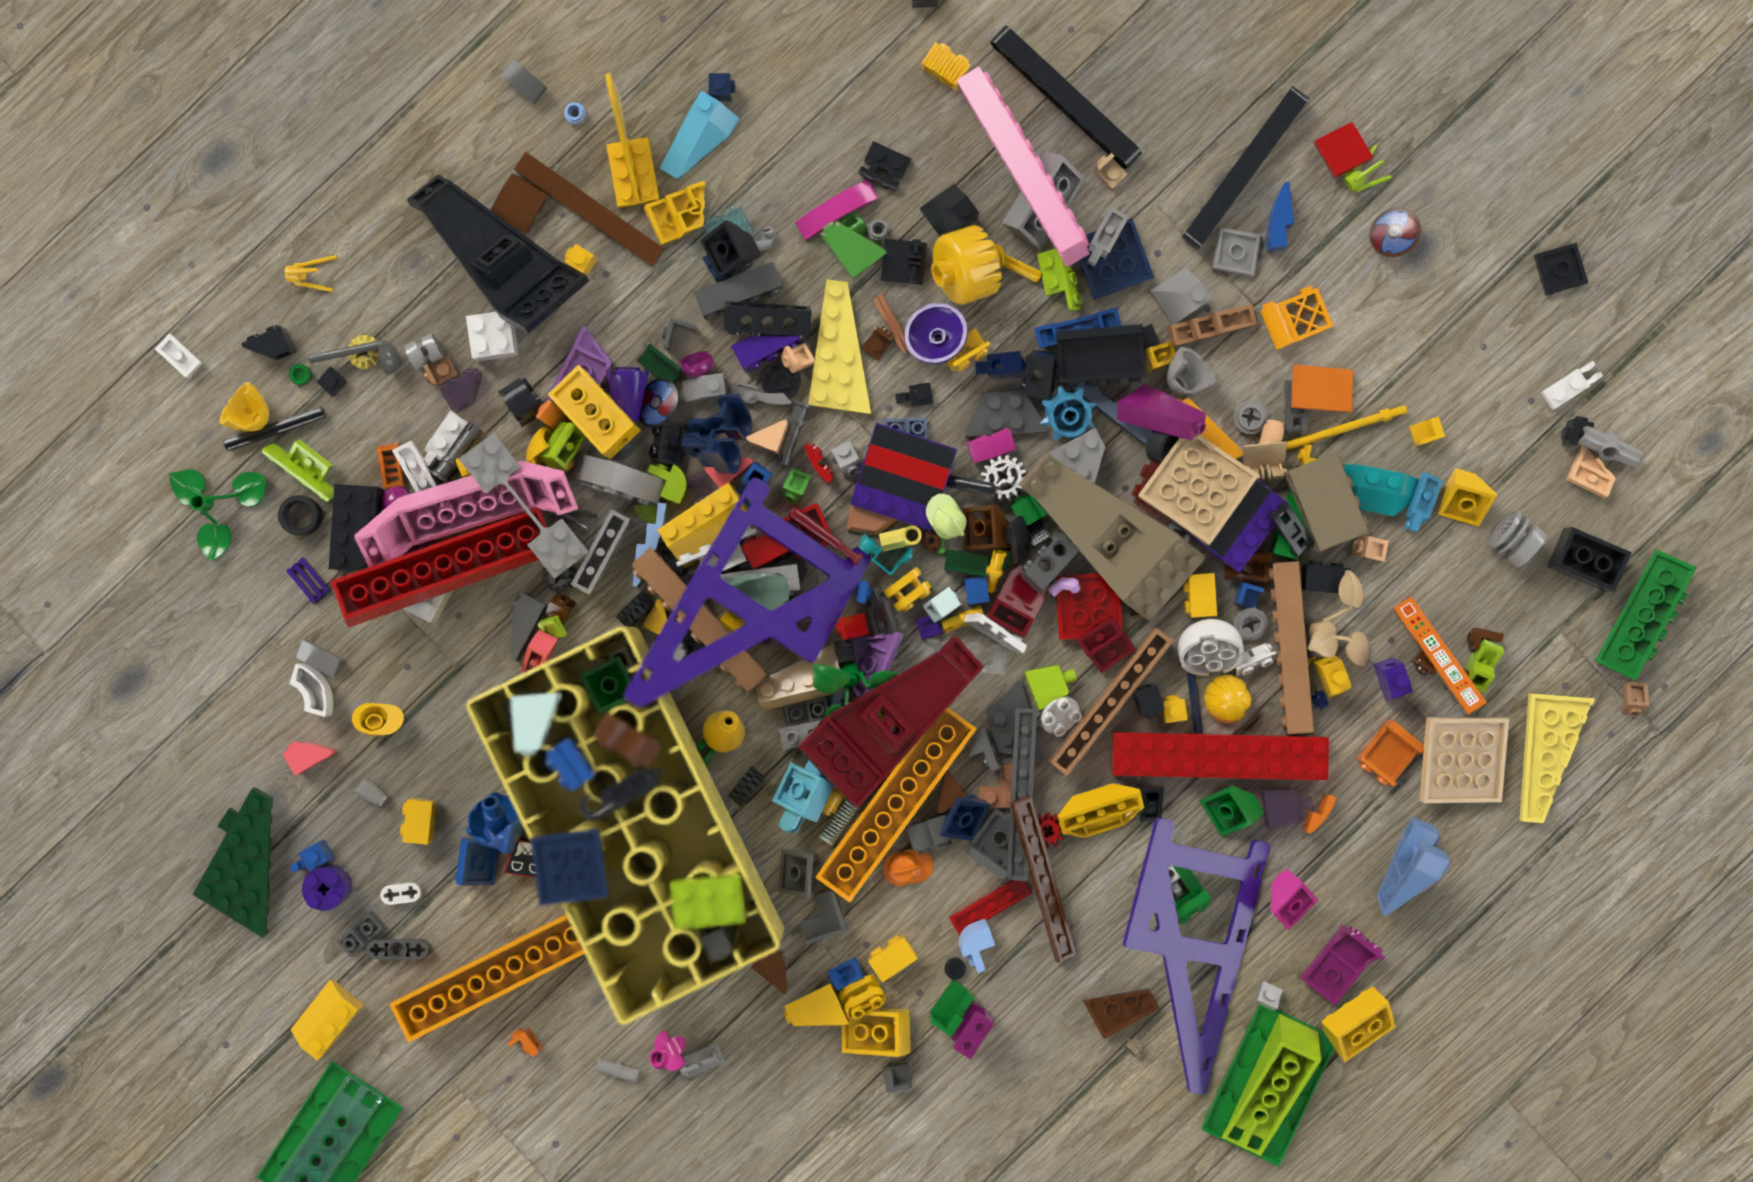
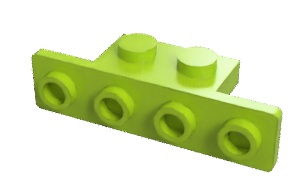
[1037,249,1082,311]
[261,439,334,502]

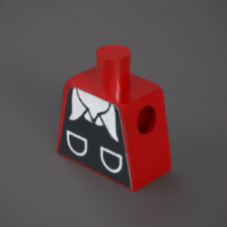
[504,832,536,878]

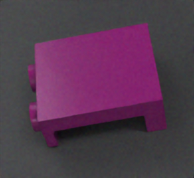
[951,1001,994,1060]

